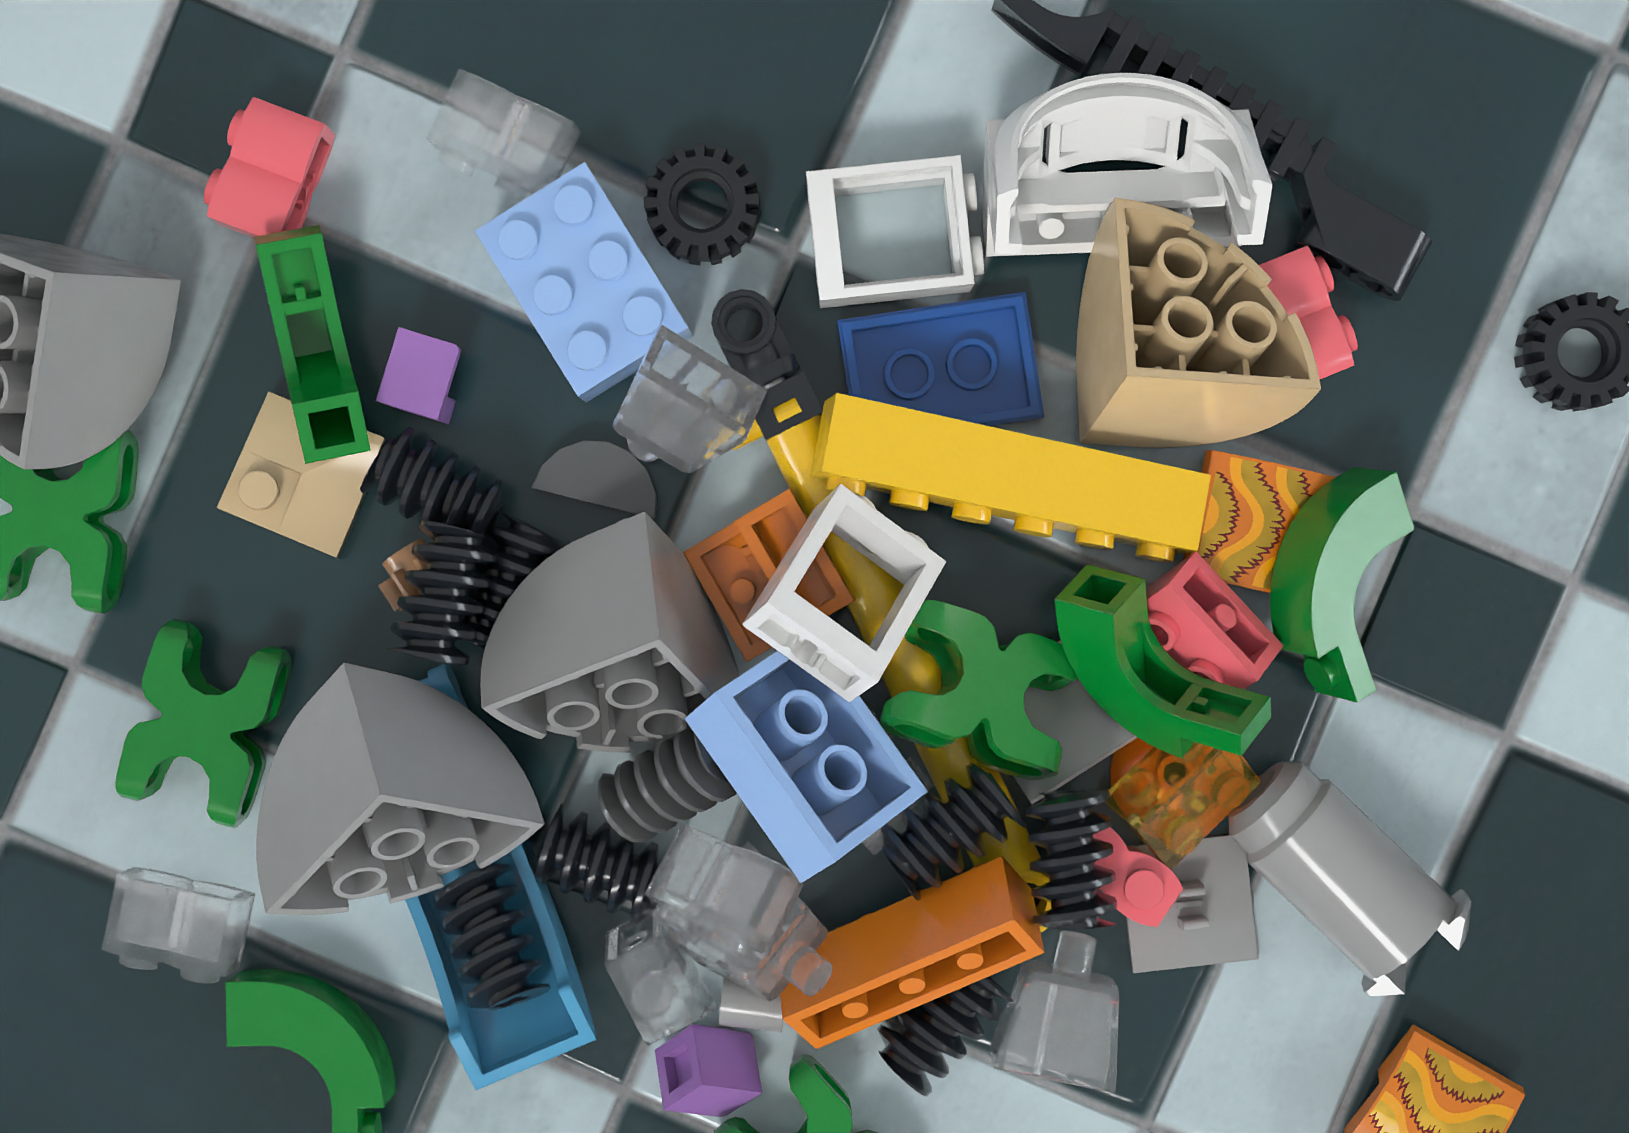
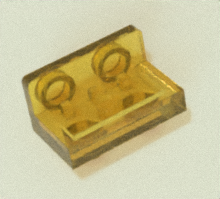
[1105,742,1261,870]

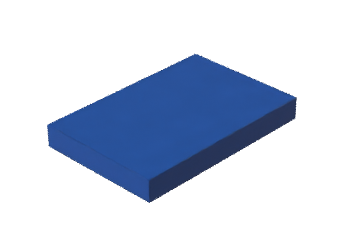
[837,292,1044,427]

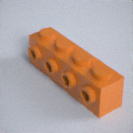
[777,856,1045,1049]

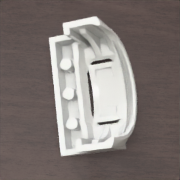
[982,73,1273,257]

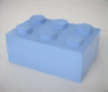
[475,162,693,403]
[685,651,928,883]

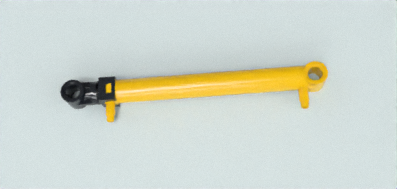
[709,289,1051,932]

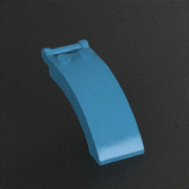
[405,664,596,1090]

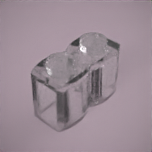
[426,69,581,201]
[644,825,804,958]
[102,867,255,984]

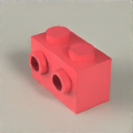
[1146,551,1284,689]

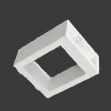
[806,155,984,308]
[742,484,946,702]

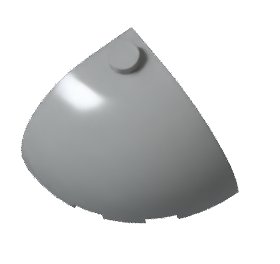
[0,234,181,470]
[480,512,739,753]
[256,662,545,915]

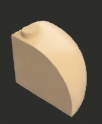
[1076,198,1321,448]

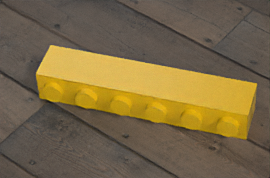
[810,393,1211,563]

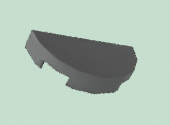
[531,440,657,519]

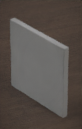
[1013,640,1138,804]
[1126,834,1259,973]

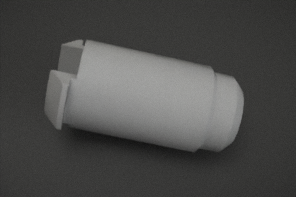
[1229,761,1471,996]

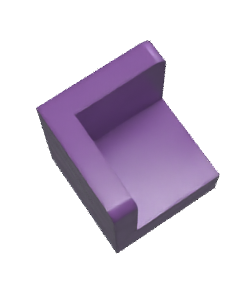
[376,327,461,425]
[655,1024,763,1117]

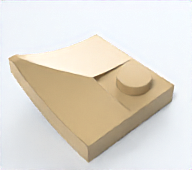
[217,391,386,559]

